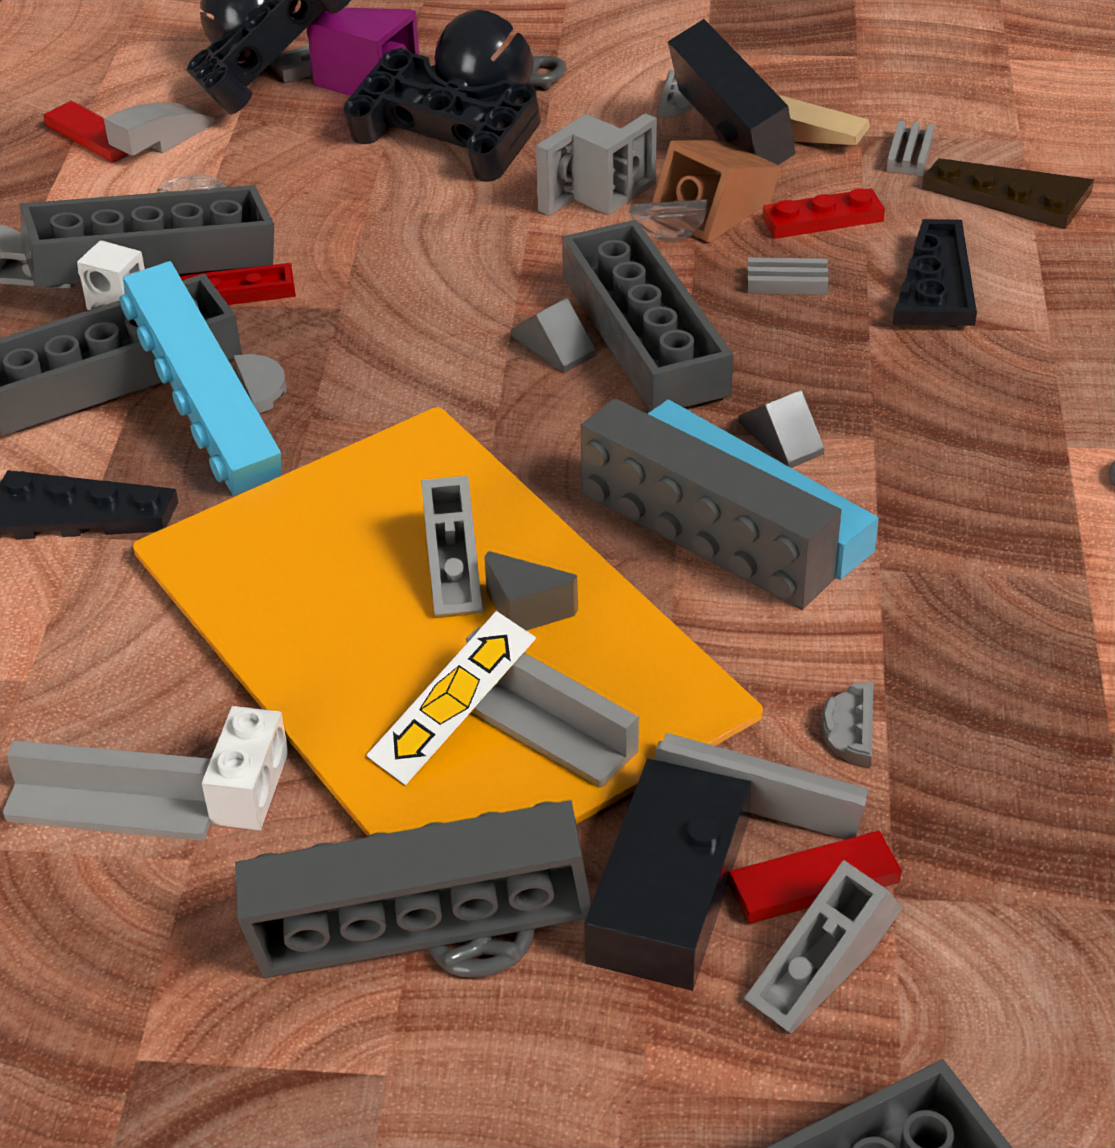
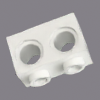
[77,240,145,310]
[202,706,288,831]

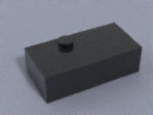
[668,19,796,165]
[584,758,751,991]

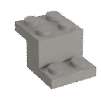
[536,113,657,216]

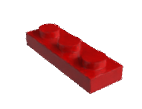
[762,188,885,239]

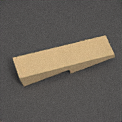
[779,95,870,145]

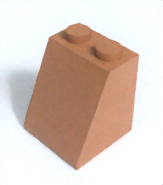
[649,140,782,242]

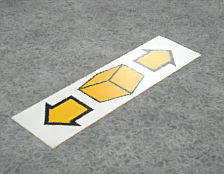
[366,611,536,785]

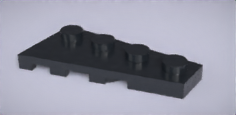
[892,219,977,327]
[0,470,178,540]

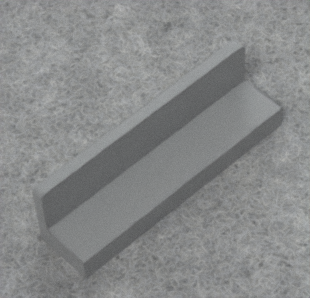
[466,627,639,787]
[654,733,869,839]
[3,740,211,841]

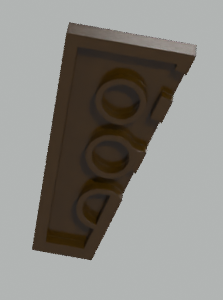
[922,158,1094,229]

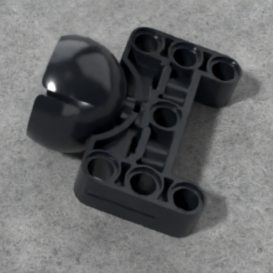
[187,0,351,115]
[344,9,541,182]

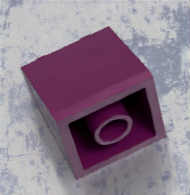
[306,7,419,96]

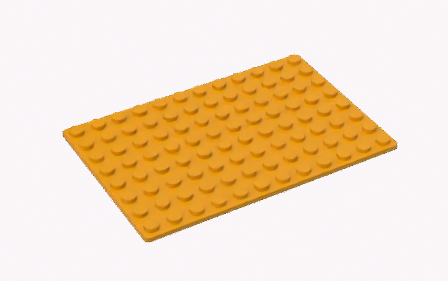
[133,407,763,836]

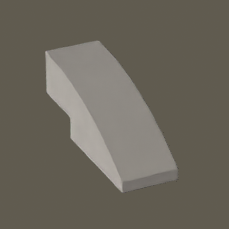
[104,102,215,156]

